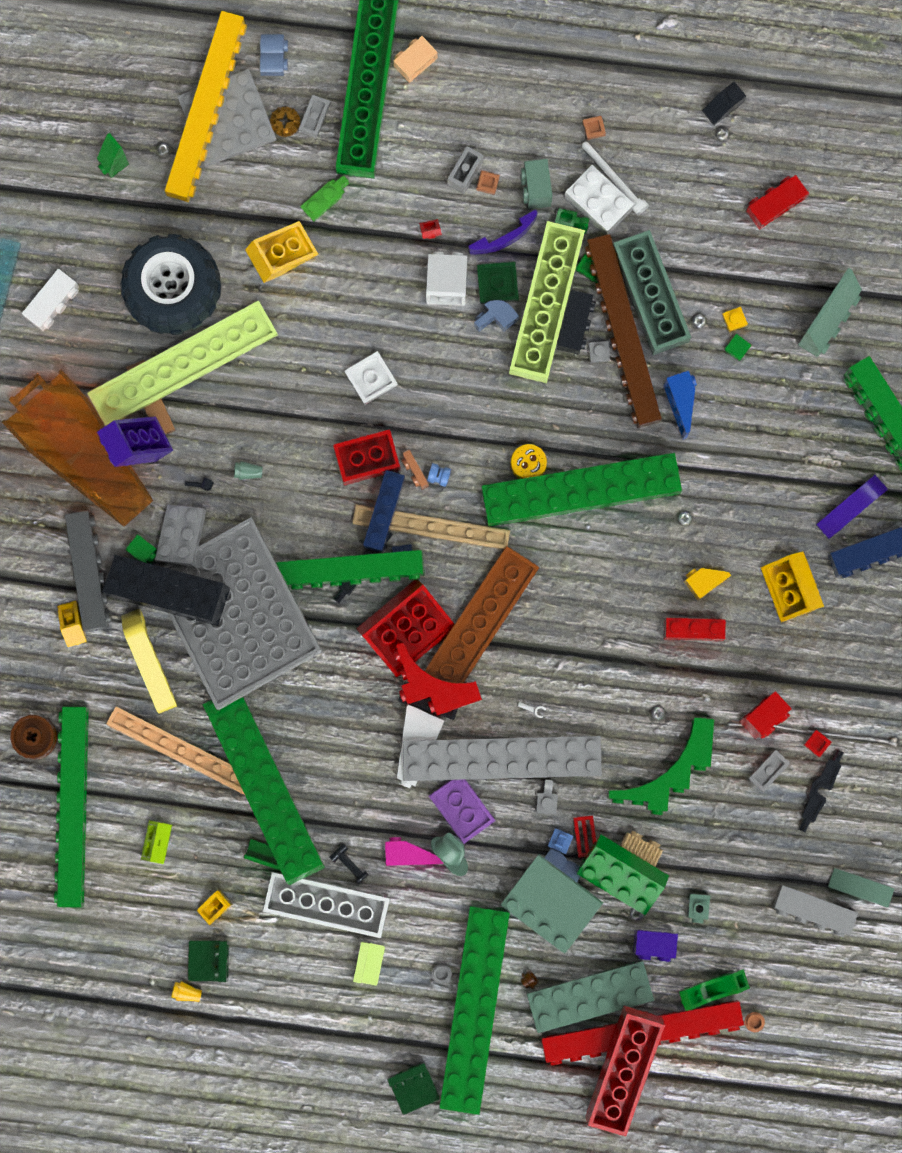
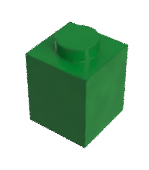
[125,534,157,564]

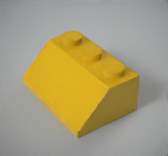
[760,551,824,622]

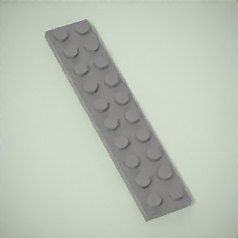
[403,736,602,781]

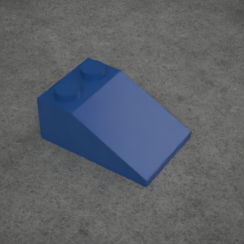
[663,370,697,440]

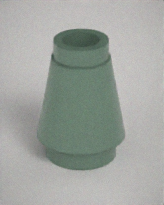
[234,461,263,480]

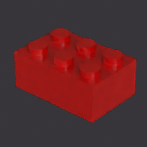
[333,429,401,486]
[739,691,792,739]

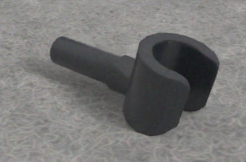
[185,478,214,491]

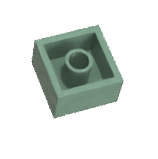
[520,159,553,210]

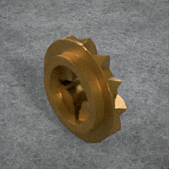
[270,106,301,137]

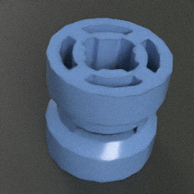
[427,463,451,487]

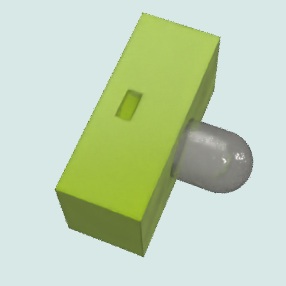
[141,820,176,864]

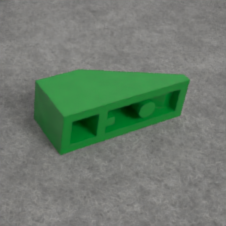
[97,133,129,178]

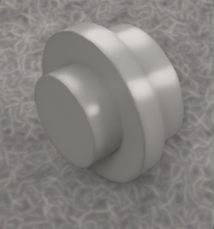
[432,964,452,984]

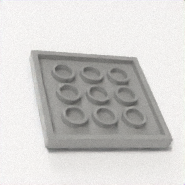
[177,69,276,167]

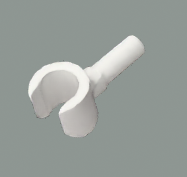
[518,702,546,718]

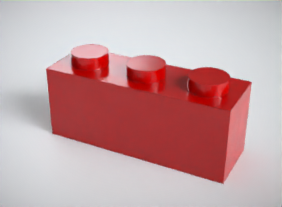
[746,175,809,230]
[664,618,726,641]

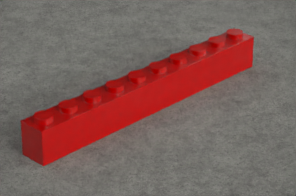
[541,1000,744,1066]

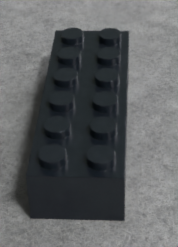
[102,555,230,626]

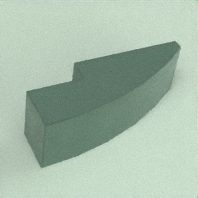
[828,868,894,908]

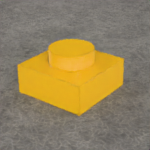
[722,307,748,332]

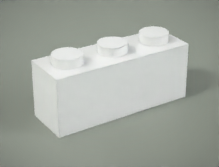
[22,269,79,332]

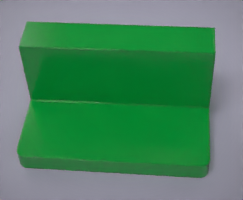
[243,839,281,871]

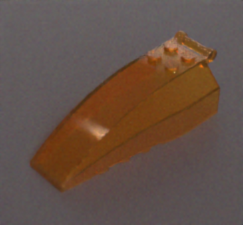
[2,370,153,527]

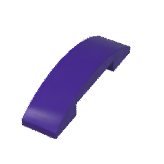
[468,210,538,255]
[816,475,888,539]

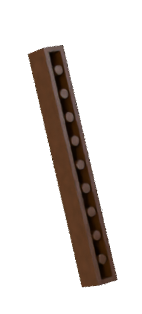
[584,234,662,428]

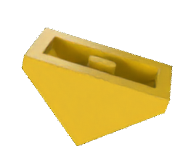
[197,890,233,925]

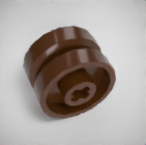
[10,715,58,760]

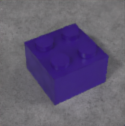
[633,929,678,962]

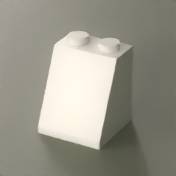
[426,252,467,306]

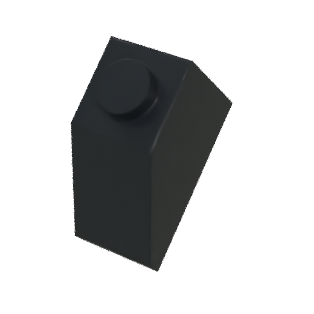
[702,81,746,126]

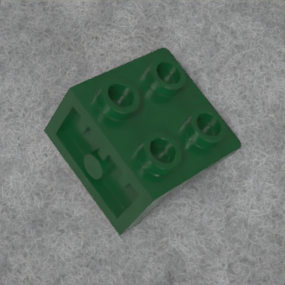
[188,941,229,982]
[387,1061,440,1115]

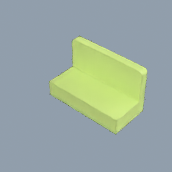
[353,941,385,986]

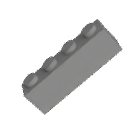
[772,885,858,938]

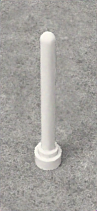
[582,142,649,216]

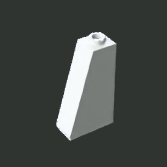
[397,705,444,788]

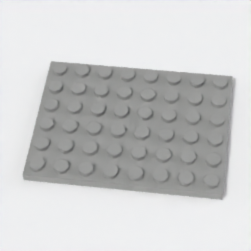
[163,517,322,710]

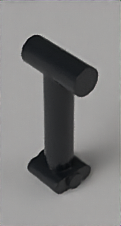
[329,844,369,884]

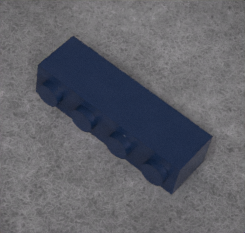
[363,470,405,553]
[828,527,902,579]

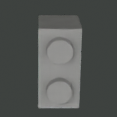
[448,146,484,194]

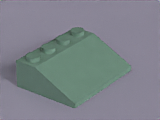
[798,268,862,358]
[501,854,603,954]

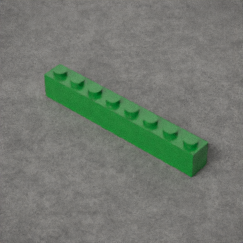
[276,550,425,590]

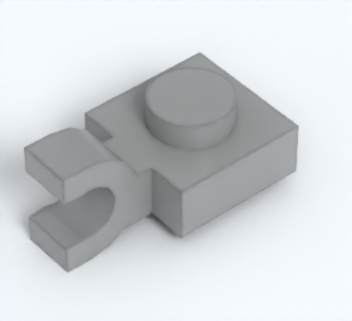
[536,779,558,814]

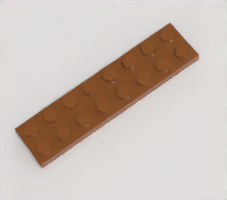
[425,546,539,683]

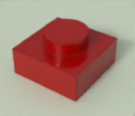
[419,219,442,239]
[803,730,832,758]

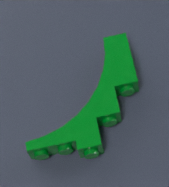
[607,718,714,815]

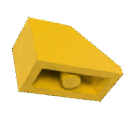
[684,568,731,600]
[57,601,87,647]

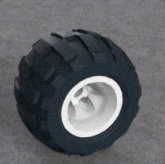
[120,234,222,335]

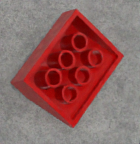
[356,580,455,677]

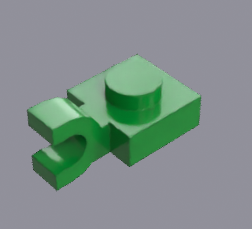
[555,208,590,234]

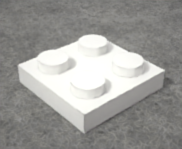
[344,351,398,405]

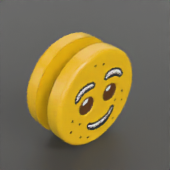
[510,444,547,479]

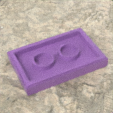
[429,779,495,844]

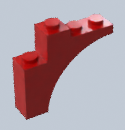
[393,643,482,716]

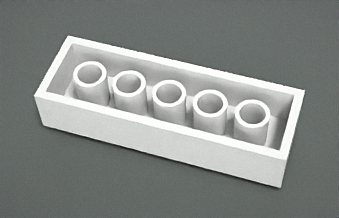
[263,872,390,938]

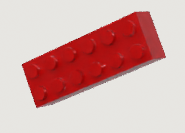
[585,1006,665,1136]

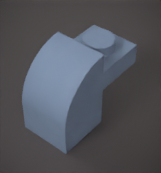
[474,300,519,332]

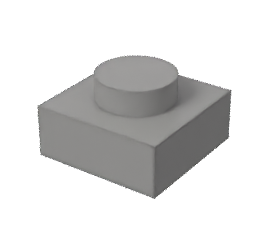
[589,341,610,363]

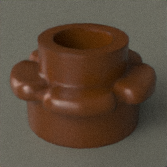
[520,970,539,989]

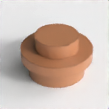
[744,1012,765,1032]

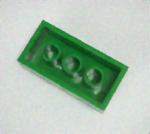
[577,834,669,915]

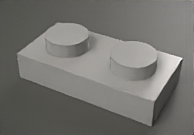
[299,95,331,138]
[748,750,790,792]

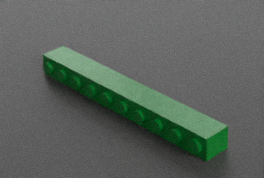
[54,707,89,907]

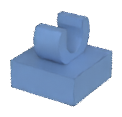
[547,828,573,854]

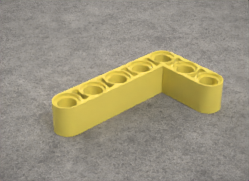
[121,608,177,714]

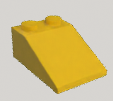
[245,221,318,283]

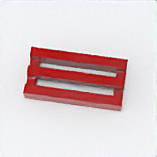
[573,815,596,858]

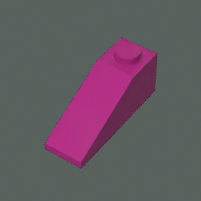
[385,837,444,866]

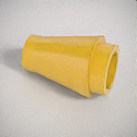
[171,981,202,1002]

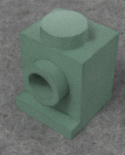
[687,894,711,923]

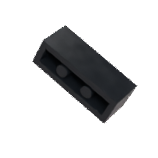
[557,290,596,355]

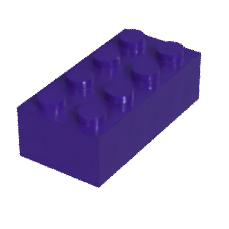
[97,417,173,467]

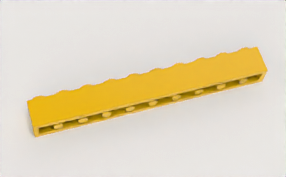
[165,11,247,202]

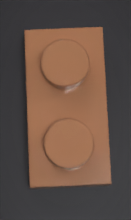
[401,450,429,490]

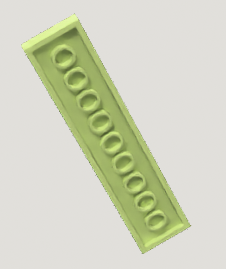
[87,300,278,426]

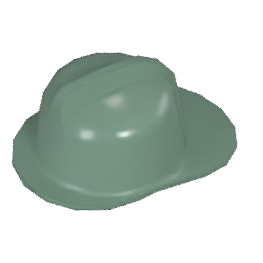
[431,833,468,876]

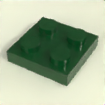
[477,262,519,304]

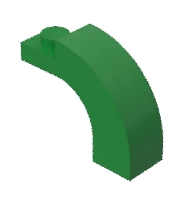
[679,969,750,1011]

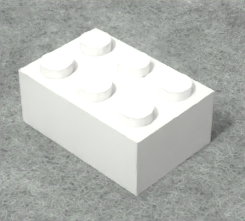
[564,165,634,235]

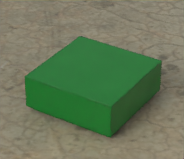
[724,334,752,362]

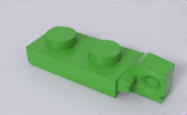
[300,175,349,222]

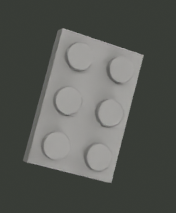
[155,505,206,566]

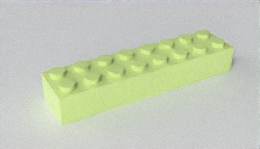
[509,221,585,383]

